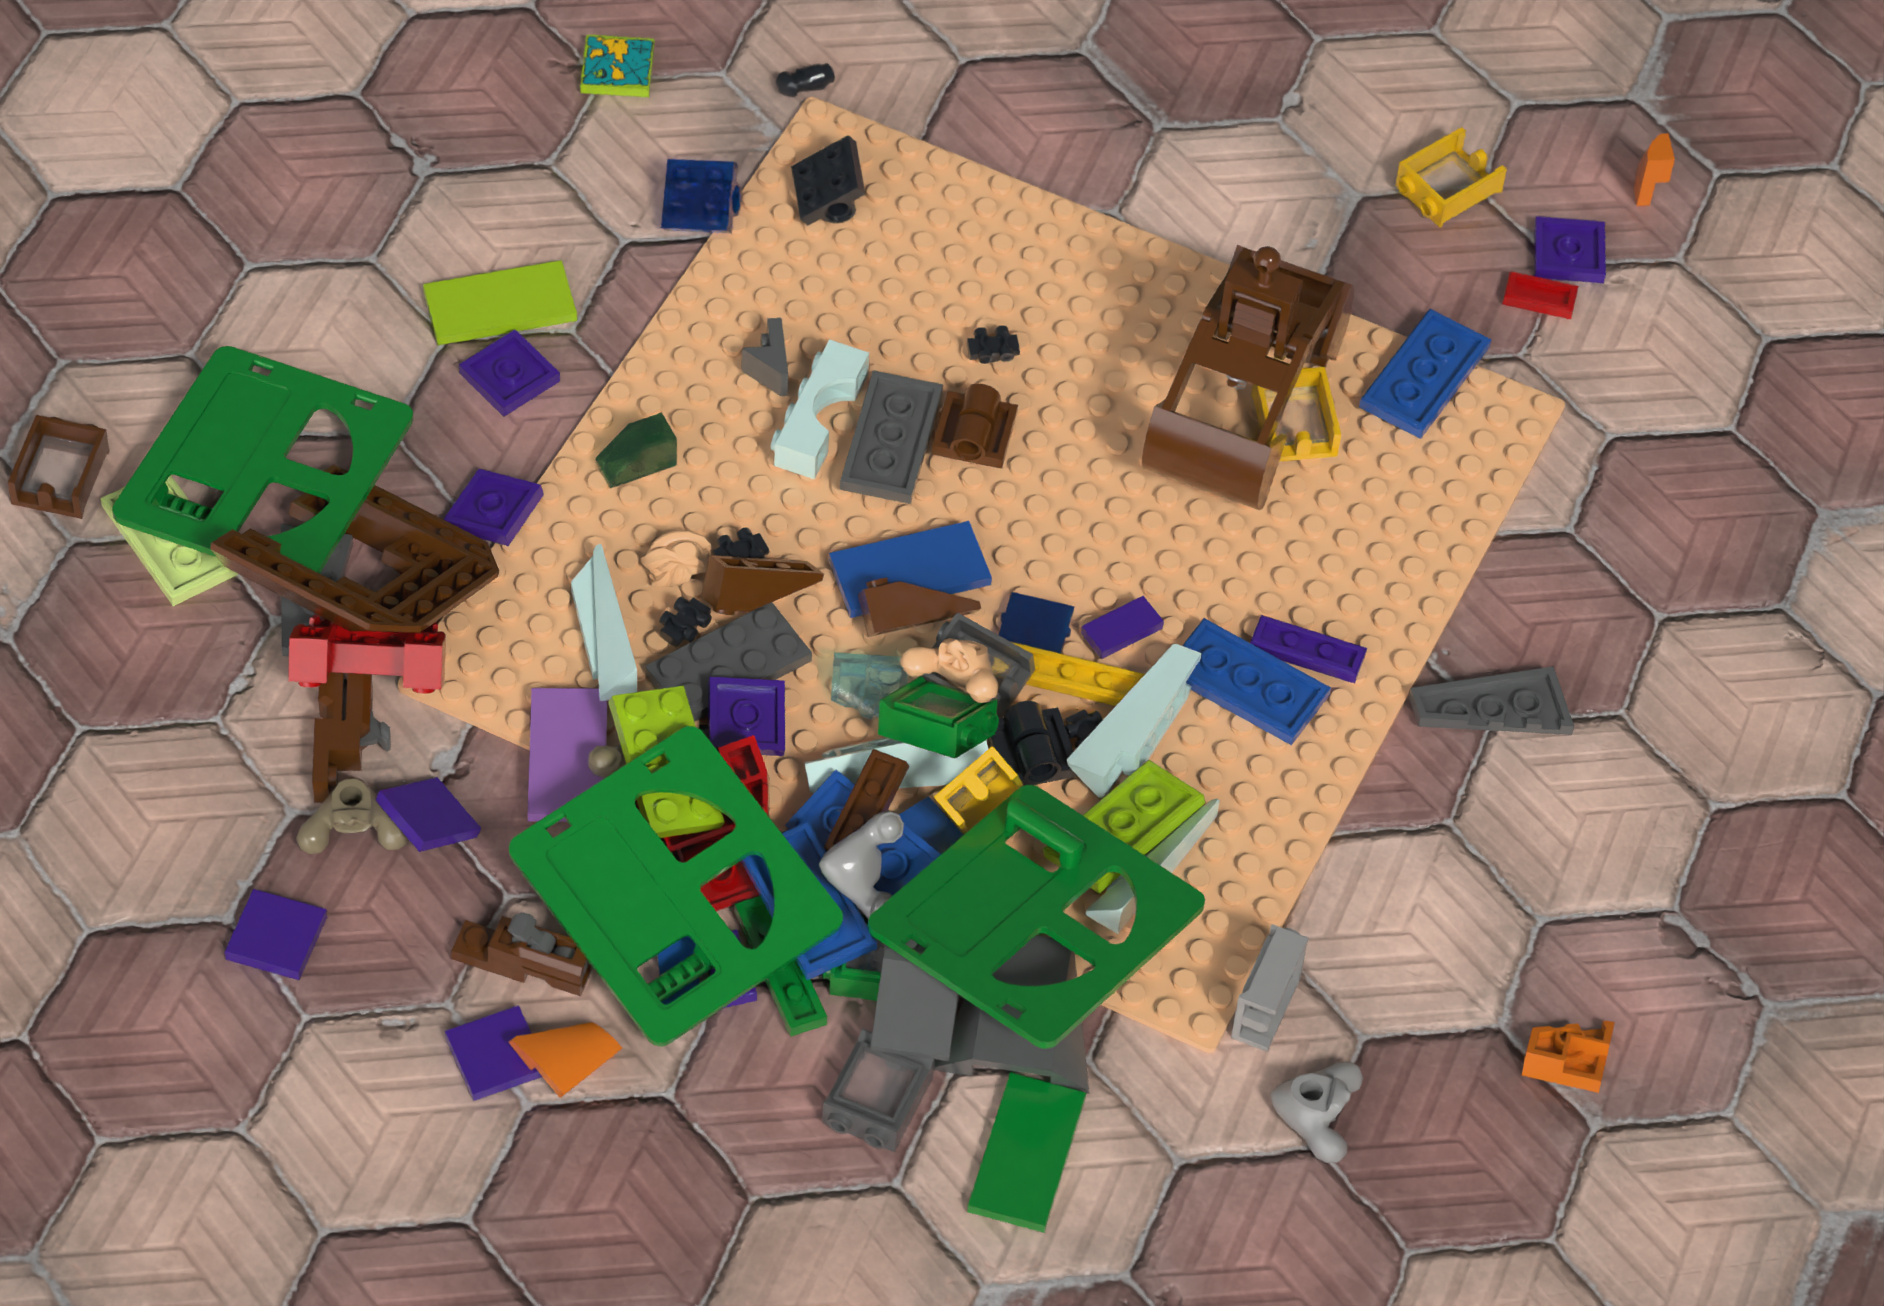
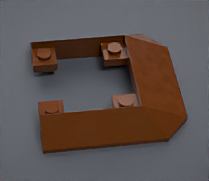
[210,464,499,633]

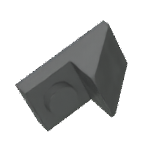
[742,318,788,396]

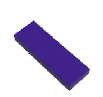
[1250,615,1367,684]

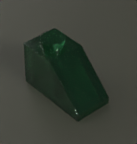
[595,412,677,489]

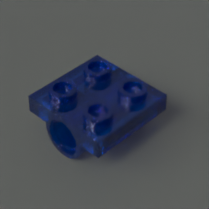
[661,159,741,233]

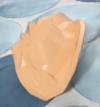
[641,531,713,587]

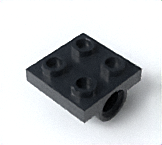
[791,135,866,225]
[988,701,1077,786]

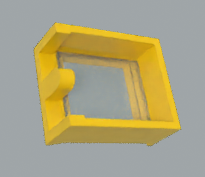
[1395,127,1507,228]
[1251,367,1341,462]
[934,746,1023,834]

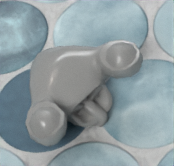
[819,810,904,919]
[1270,1061,1363,1163]

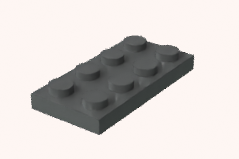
[840,370,943,504]
[645,602,812,722]

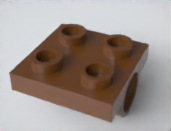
[931,384,1018,469]

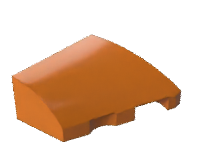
[1634,133,1675,206]
[1522,1021,1615,1093]
[509,1022,622,1098]

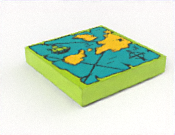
[581,35,654,97]

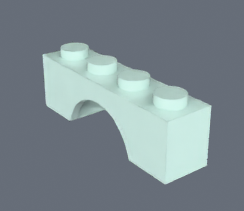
[771,339,869,480]

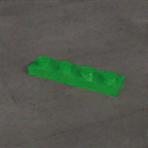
[734,896,827,1037]

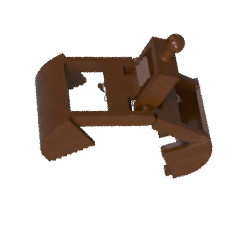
[1142,245,1354,511]

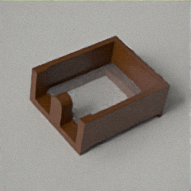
[7,415,110,519]

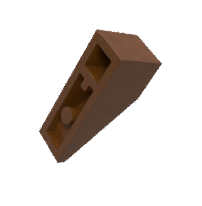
[701,555,824,615]
[858,578,982,637]

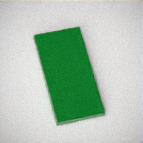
[967,1072,1086,1233]

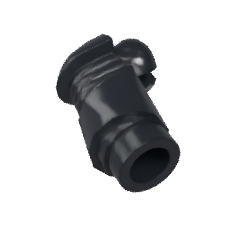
[776,63,835,97]

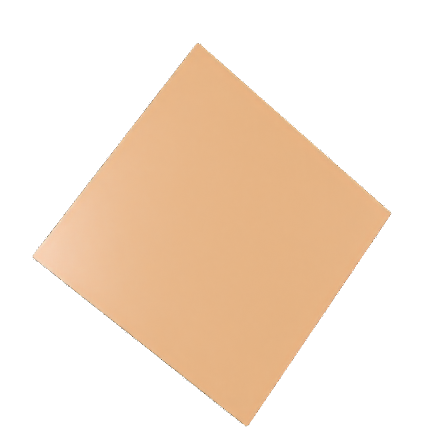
[398,97,1565,1053]

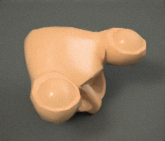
[900,638,998,703]

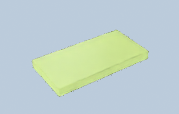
[101,476,238,606]

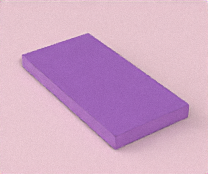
[528,688,607,822]

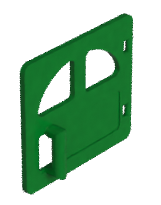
[112,346,413,574]
[509,726,843,1046]
[868,785,1205,1049]

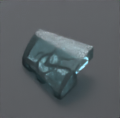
[831,652,908,720]

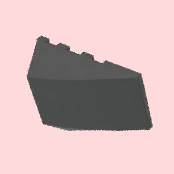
[934,935,1089,1094]

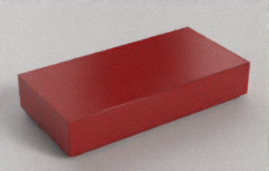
[1502,271,1579,320]

